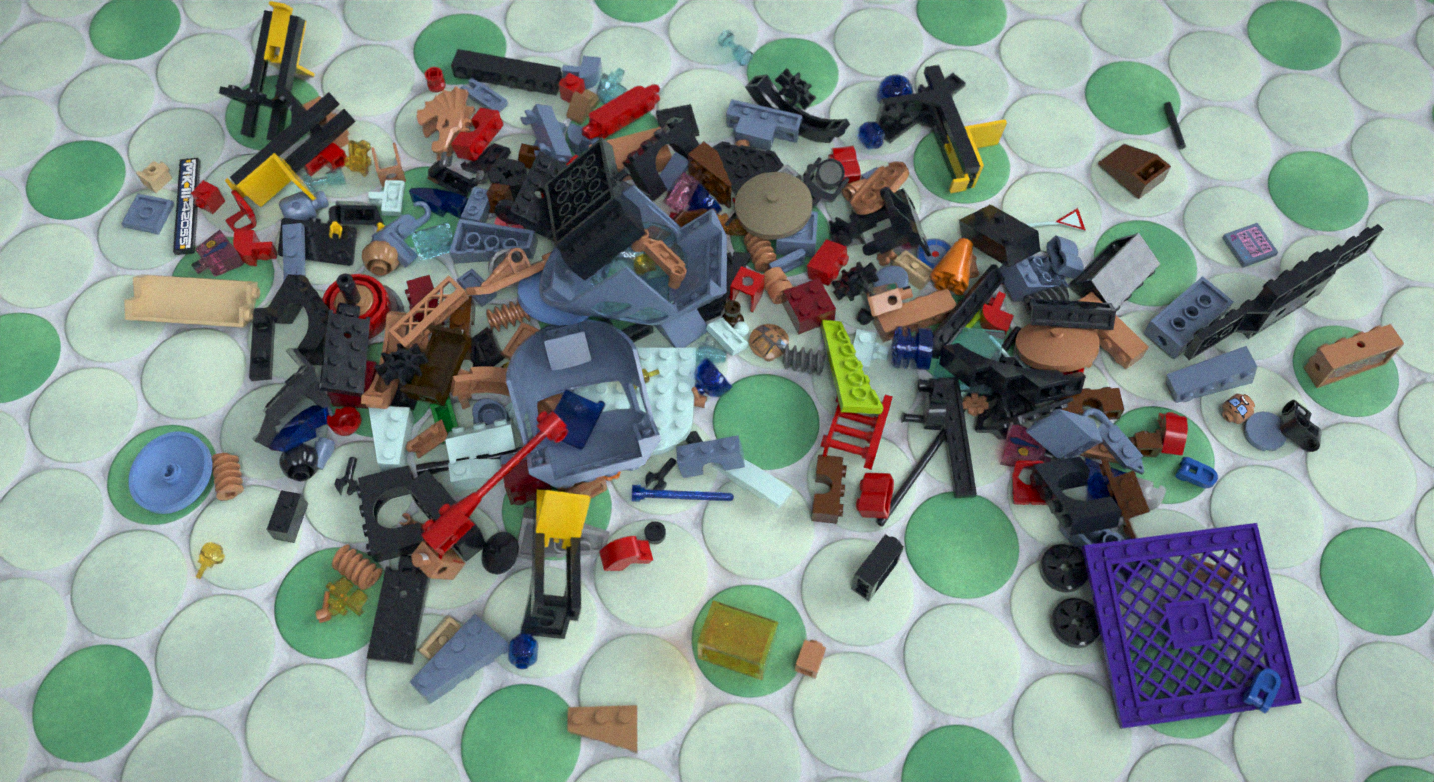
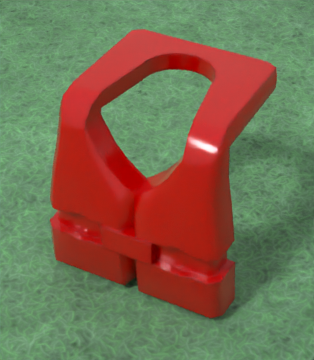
[225,190,257,232]
[1012,460,1047,505]

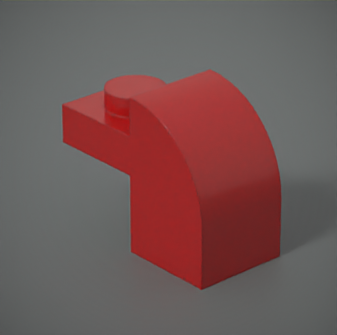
[304,142,349,176]
[233,230,278,266]
[979,291,1014,341]
[1157,412,1188,456]
[599,536,653,571]

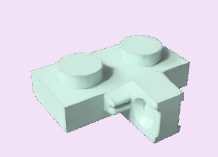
[368,180,405,216]
[853,329,889,371]

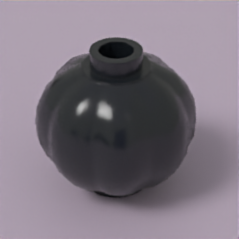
[279,442,319,482]

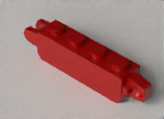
[582,84,660,140]

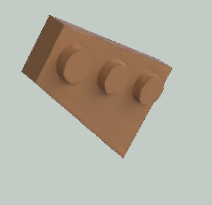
[568,705,638,754]

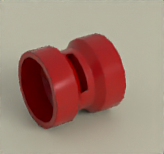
[424,67,446,93]

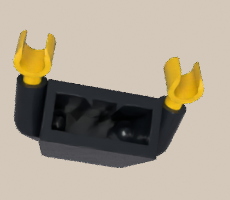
[328,201,385,238]

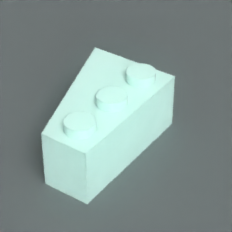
[368,407,414,472]
[445,419,516,464]

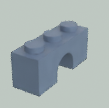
[676,435,745,478]

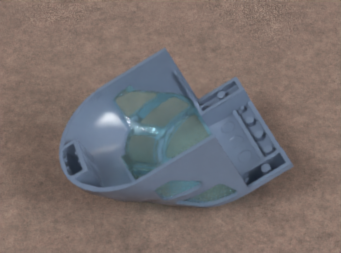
[539,184,727,326]

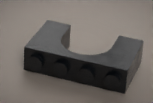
[622,117,700,201]
[267,274,329,365]
[1030,456,1122,536]
[356,465,425,563]

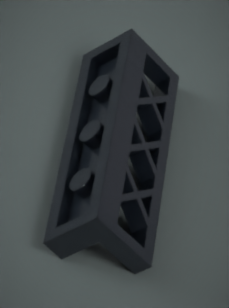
[1030,298,1116,330]
[975,357,1023,439]

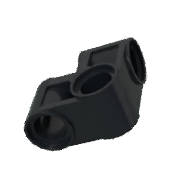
[1279,399,1322,452]

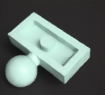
[706,317,749,356]

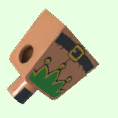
[866,283,913,317]

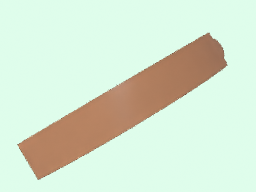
[361,311,409,409]
[450,367,577,422]

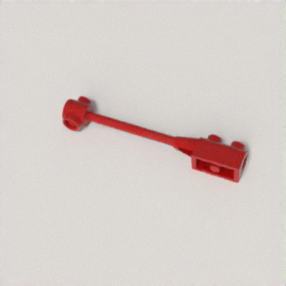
[421,411,568,556]

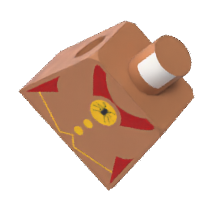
[411,540,466,580]

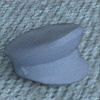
[873,266,909,298]
[472,398,510,425]

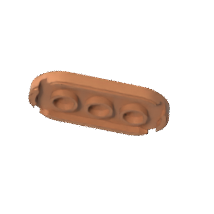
[850,161,909,215]

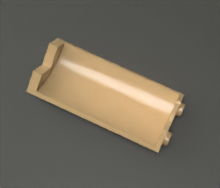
[124,274,260,327]

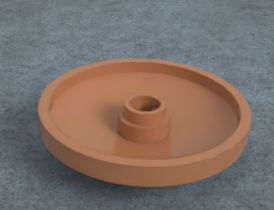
[1016,323,1100,372]

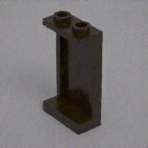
[400,324,472,406]

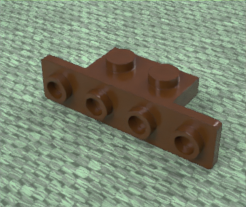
[1099,457,1151,539]

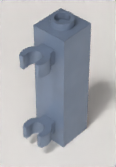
[520,104,572,164]

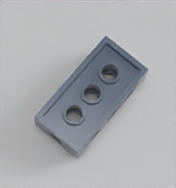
[1144,276,1234,359]

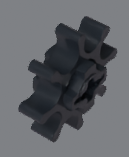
[775,68,816,110]
[832,262,879,301]
[374,343,428,386]

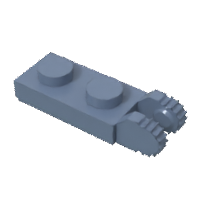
[460,78,508,113]

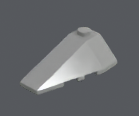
[518,507,609,560]

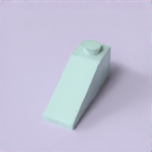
[448,459,504,492]

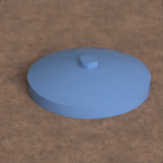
[517,270,590,325]
[129,432,213,514]

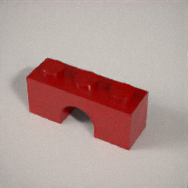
[451,108,504,161]

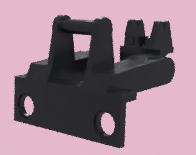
[829,187,931,257]
[252,348,331,451]

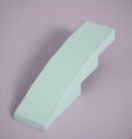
[712,459,792,509]

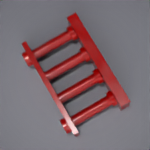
[820,394,893,470]

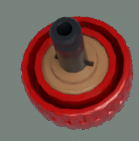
[322,273,392,340]

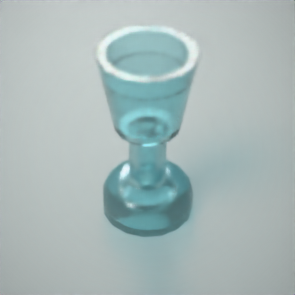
[718,30,753,66]
[303,166,346,193]

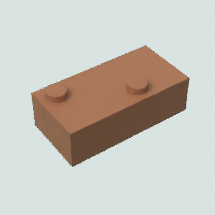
[589,127,671,181]

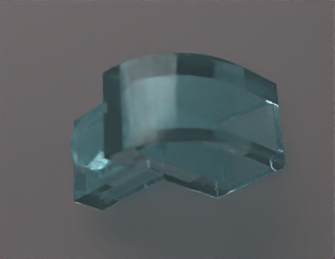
[597,67,627,104]

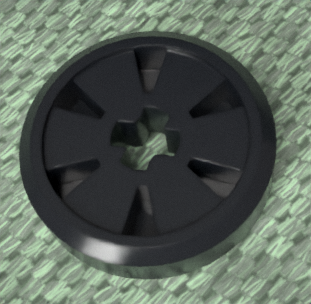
[1039,544,1088,593]
[1051,598,1100,648]

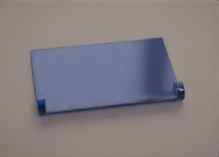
[554,390,605,449]

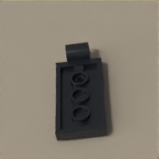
[319,302,370,397]
[367,555,430,665]

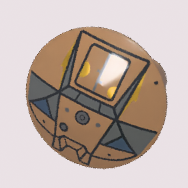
[749,324,789,361]

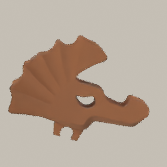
[417,86,475,161]

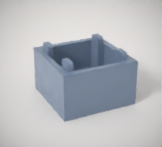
[776,211,818,257]

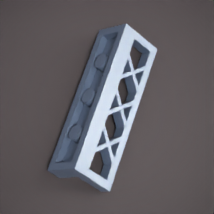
[726,99,802,143]

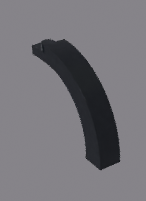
[745,74,850,143]

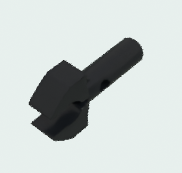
[334,457,358,496]
[646,458,677,493]

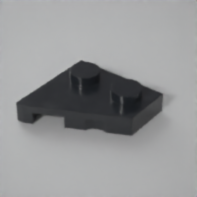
[461,143,511,178]
[470,327,505,367]

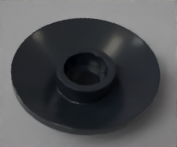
[481,532,519,575]

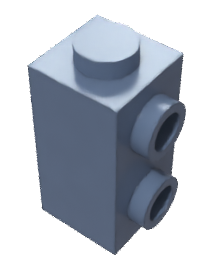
[733,117,776,150]
[461,186,490,223]

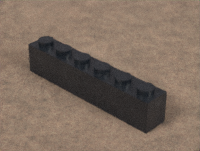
[451,49,562,96]

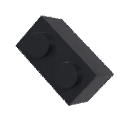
[266,490,308,543]

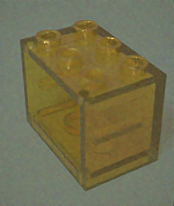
[697,600,778,680]

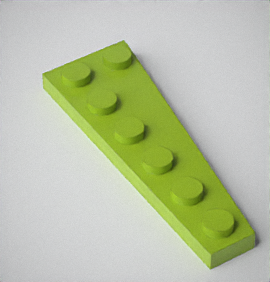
[820,320,883,414]

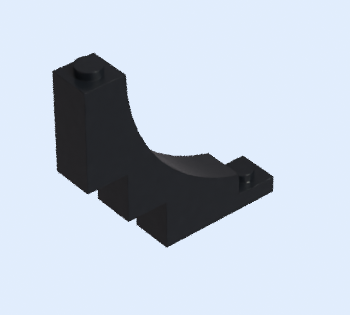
[939,343,1086,405]

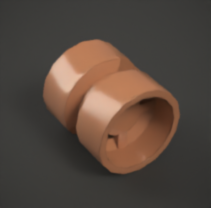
[763,267,793,304]

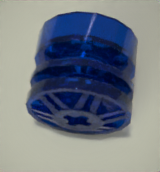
[891,326,933,370]

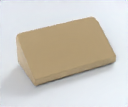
[892,250,933,290]
[416,616,461,661]

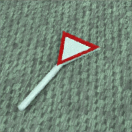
[1027,208,1086,232]

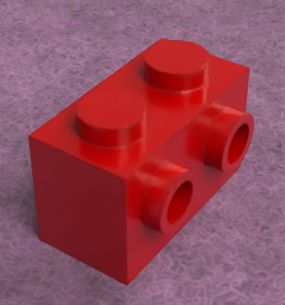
[807,239,849,286]

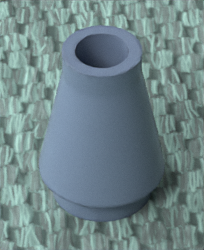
[314,437,336,470]

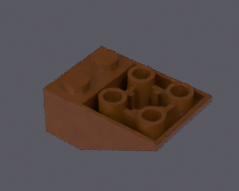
[688,141,731,209]
[1098,144,1171,199]

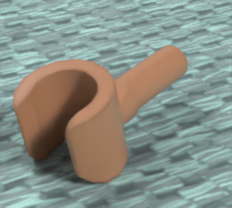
[691,387,708,408]
[399,513,423,527]
[315,591,331,623]

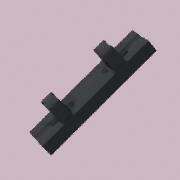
[249,307,275,381]

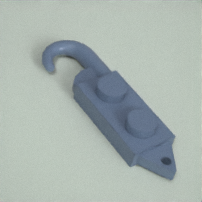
[371,201,431,242]
[1082,408,1144,475]

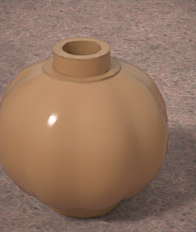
[362,240,399,276]

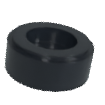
[644,521,666,544]

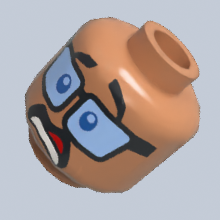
[1222,393,1255,424]

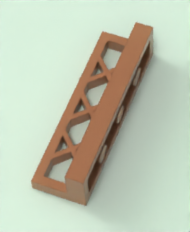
[388,275,469,350]

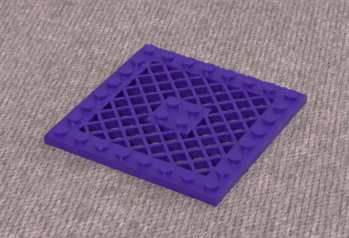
[1082,523,1302,729]

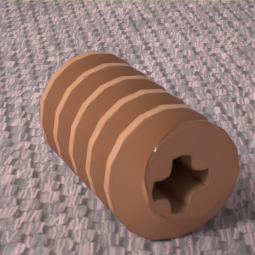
[744,233,778,272]
[486,299,531,332]
[212,453,244,501]
[332,544,383,590]

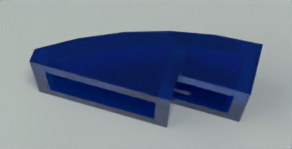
[409,188,468,219]
[269,405,329,452]

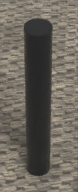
[1164,102,1186,149]

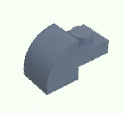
[568,123,600,156]

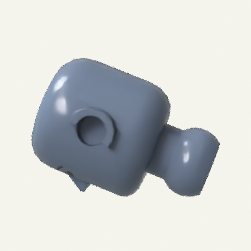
[279,191,329,221]

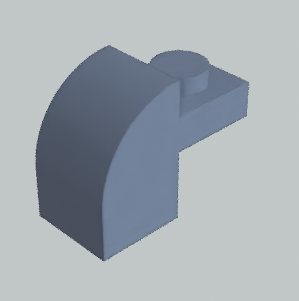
[562,56,602,89]

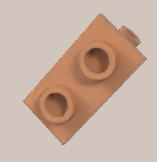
[406,420,448,459]

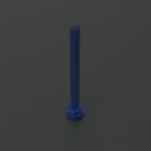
[632,485,734,502]

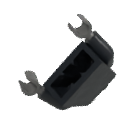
[427,152,488,198]

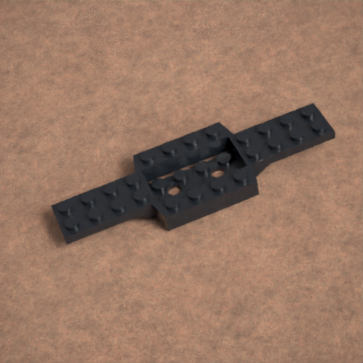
[1184,224,1384,361]

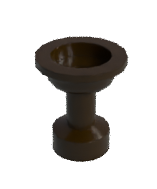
[722,300,744,328]

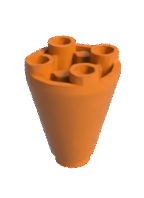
[930,238,973,295]

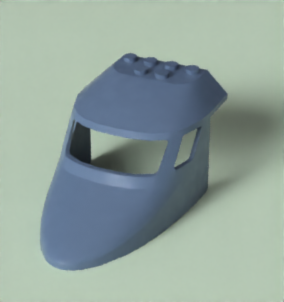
[506,319,661,488]

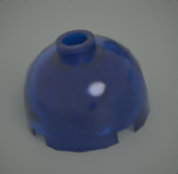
[877,74,913,104]
[686,182,722,215]
[694,357,733,398]

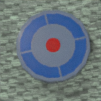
[916,238,951,269]

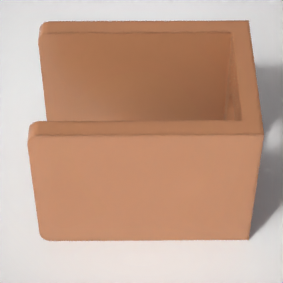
[371,142,406,187]

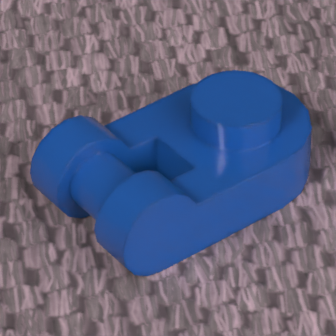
[1175,457,1218,489]
[1243,669,1281,713]

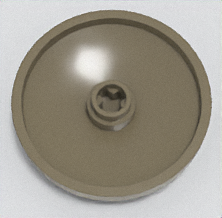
[735,172,812,239]

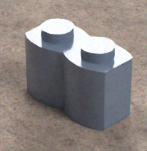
[1046,235,1084,279]

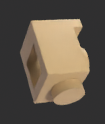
[136,161,172,193]

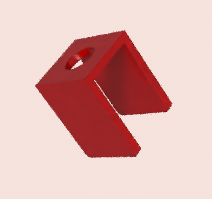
[730,266,765,312]

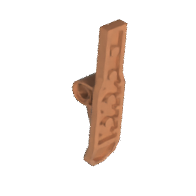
[464,248,551,295]

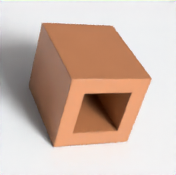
[795,640,826,679]

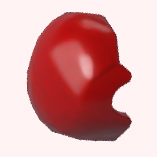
[327,406,362,436]

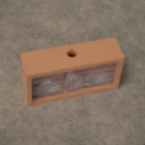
[1304,324,1404,388]

